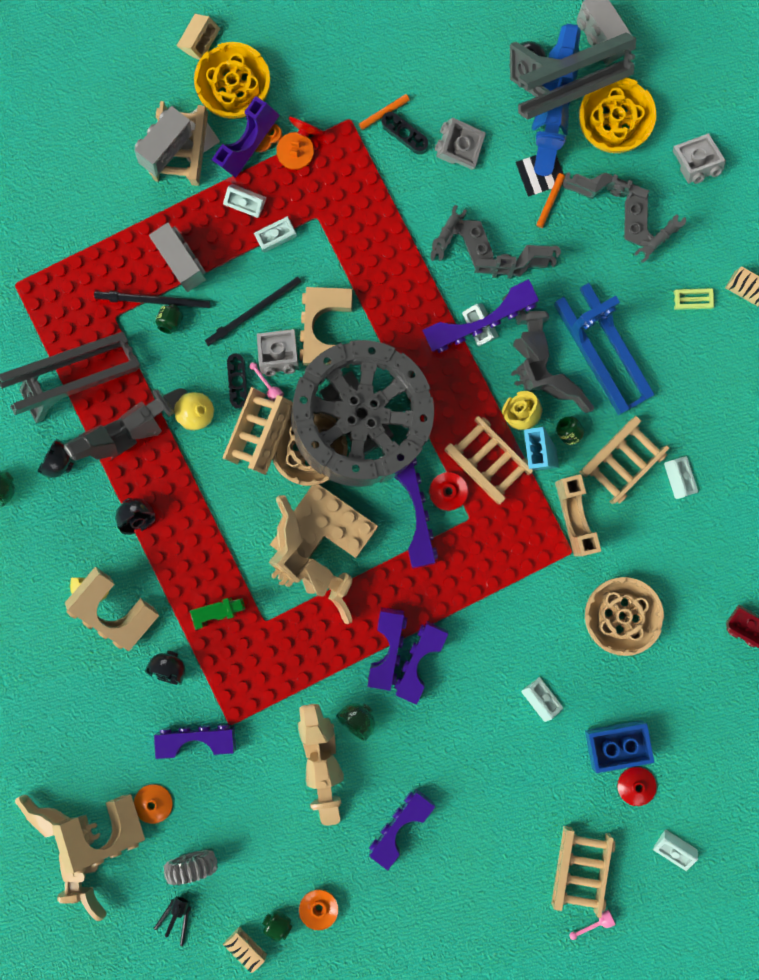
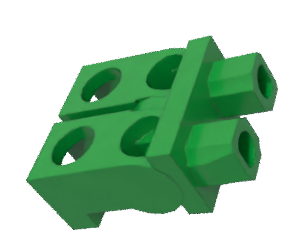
[190,597,246,630]

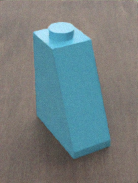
[524,427,559,470]

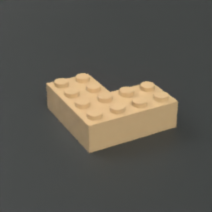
[270,484,378,558]

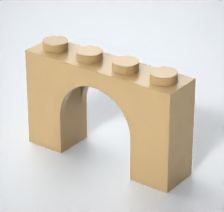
[299,287,353,368]
[555,474,601,556]
[65,567,159,651]
[52,795,145,875]

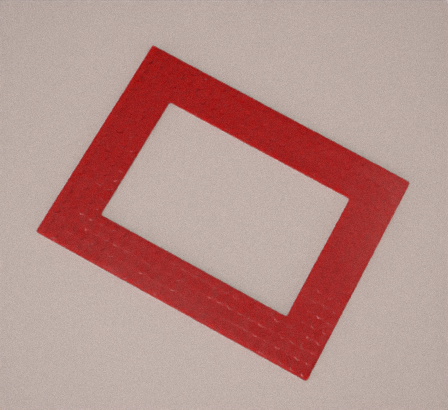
[15,119,572,725]

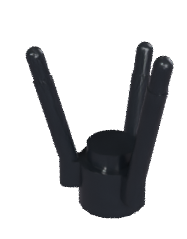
[154,896,192,946]

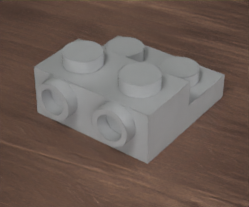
[435,118,486,170]
[673,133,726,184]
[257,329,299,376]

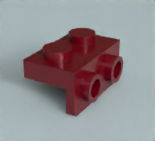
[726,605,759,648]

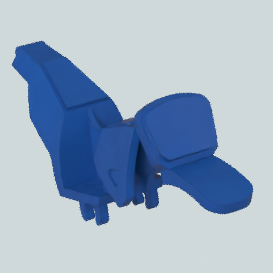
[532,23,581,176]

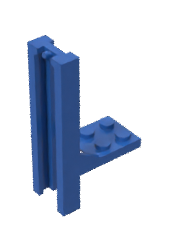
[554,283,655,415]

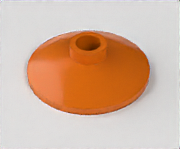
[134,784,173,824]
[299,890,338,930]

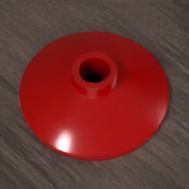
[289,116,324,138]
[429,472,468,511]
[617,767,657,806]

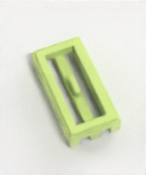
[674,288,714,310]

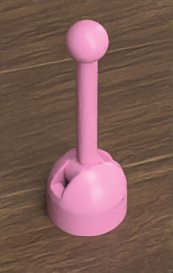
[249,362,284,401]
[569,910,616,940]

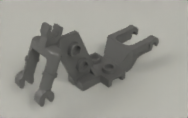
[563,172,686,263]
[430,205,561,279]

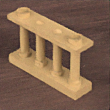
[149,101,208,186]
[223,387,293,475]
[444,416,533,505]
[579,416,669,504]
[551,826,615,918]

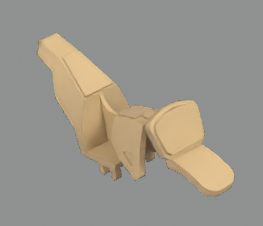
[268,495,352,624]
[298,704,344,826]
[15,795,107,921]

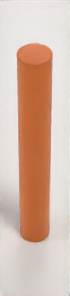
[359,94,410,130]
[536,173,565,228]

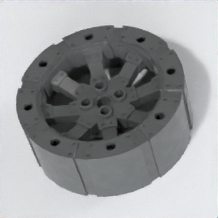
[291,340,434,487]

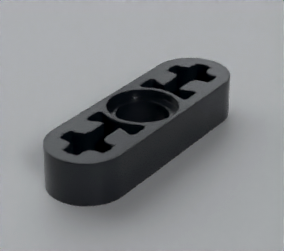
[382,112,428,154]
[227,353,248,409]

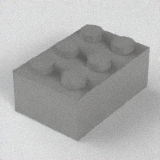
[577,0,632,66]
[134,106,192,177]
[149,223,206,292]

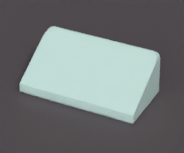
[223,184,266,218]
[254,216,297,253]
[462,303,499,346]
[664,456,698,499]
[521,677,563,722]
[653,830,698,871]

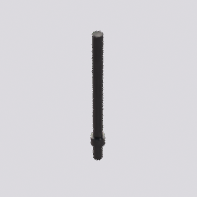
[204,276,302,347]
[94,290,210,308]

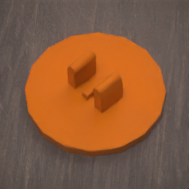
[277,132,314,170]

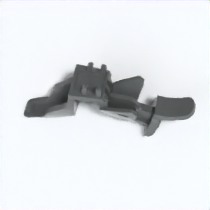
[503,294,594,413]
[64,388,188,461]

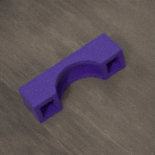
[211,96,280,178]
[367,607,407,691]
[394,621,449,705]
[154,724,236,759]
[369,789,435,871]

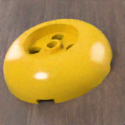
[194,42,270,119]
[579,77,656,153]

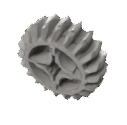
[164,850,218,885]

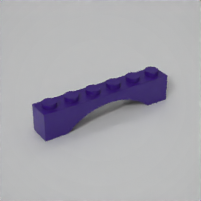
[423,279,539,353]
[394,454,438,569]

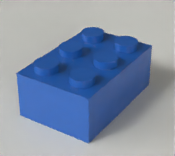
[585,720,655,773]

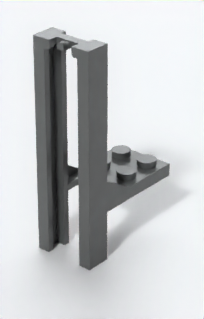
[510,32,636,120]
[0,332,140,424]

